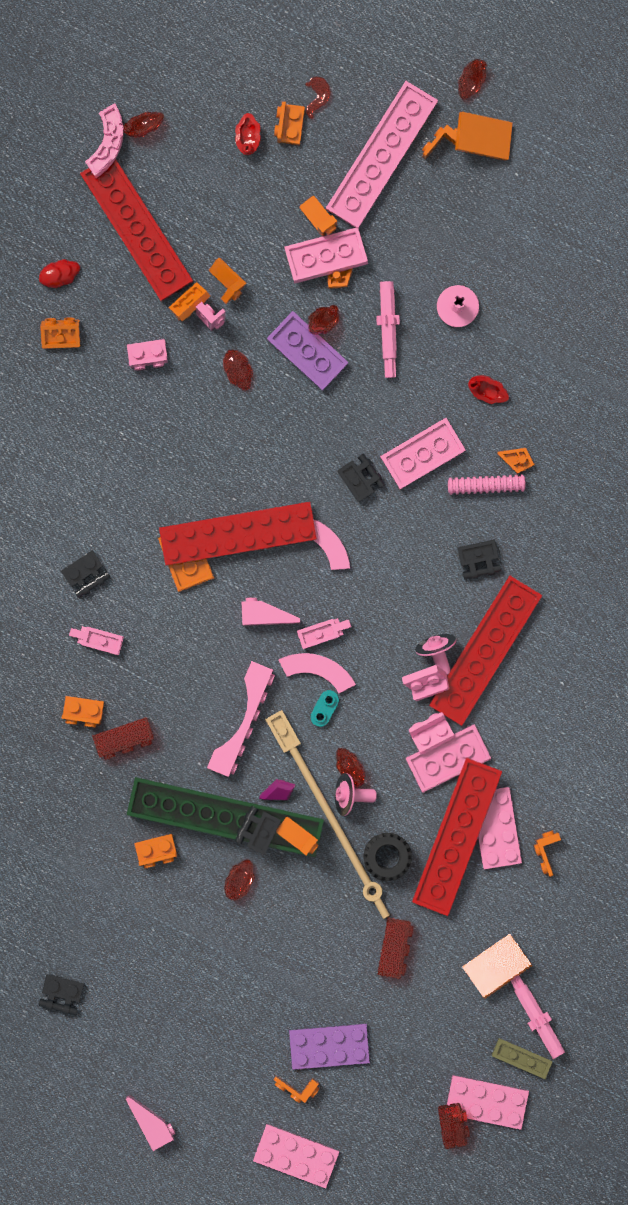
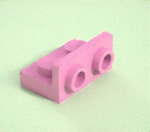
[196,302,226,331]
[127,339,168,370]
[402,665,449,701]
[409,712,455,755]

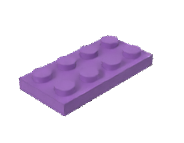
[267,311,349,391]
[289,1024,370,1069]

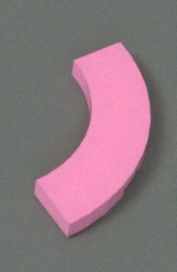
[85,103,124,178]
[313,519,350,570]
[279,653,356,693]

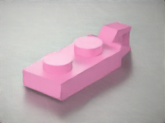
[297,618,351,649]
[69,626,124,655]

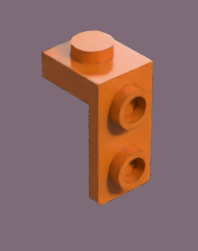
[422,125,457,159]
[300,196,337,237]
[209,258,246,304]
[276,817,319,855]
[534,830,561,877]
[274,1075,320,1103]

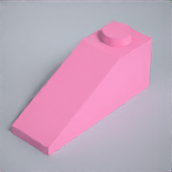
[242,598,300,626]
[126,1096,176,1151]

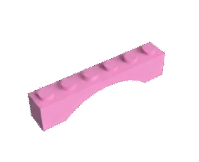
[207,661,275,777]

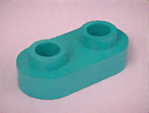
[311,690,339,727]

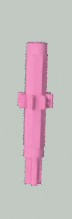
[377,281,400,378]
[511,975,565,1059]

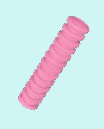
[448,475,525,495]

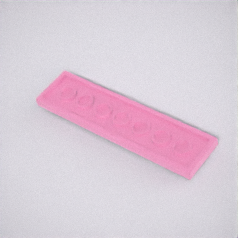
[326,81,438,229]

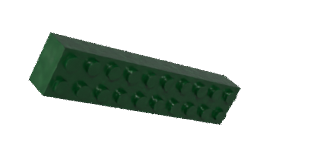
[126,777,324,857]

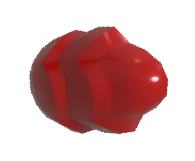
[235,113,261,155]
[39,259,80,288]
[468,375,509,404]

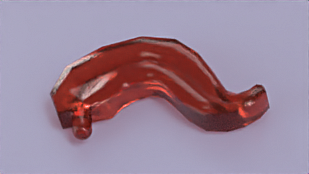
[305,76,331,119]

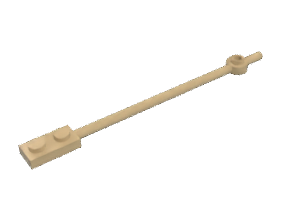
[265,710,390,919]

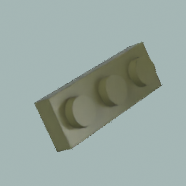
[491,1038,553,1079]

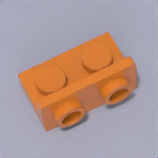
[274,101,305,145]
[168,282,210,321]
[40,317,80,348]
[62,696,104,728]
[134,834,177,869]

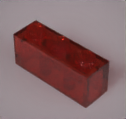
[92,717,155,760]
[377,917,414,979]

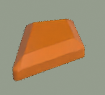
[328,268,353,289]
[497,448,534,474]

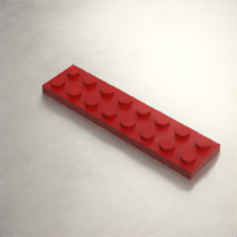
[80,159,193,302]
[159,502,317,566]
[429,575,542,726]
[412,758,503,916]

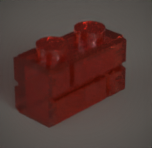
[437,1103,470,1149]

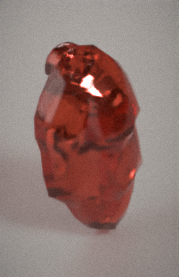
[458,59,487,100]
[123,112,164,138]
[308,305,339,335]
[223,349,253,390]
[336,748,366,788]
[224,859,255,901]

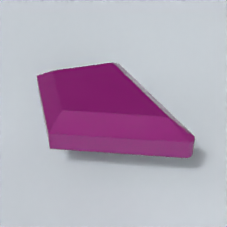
[259,779,295,800]

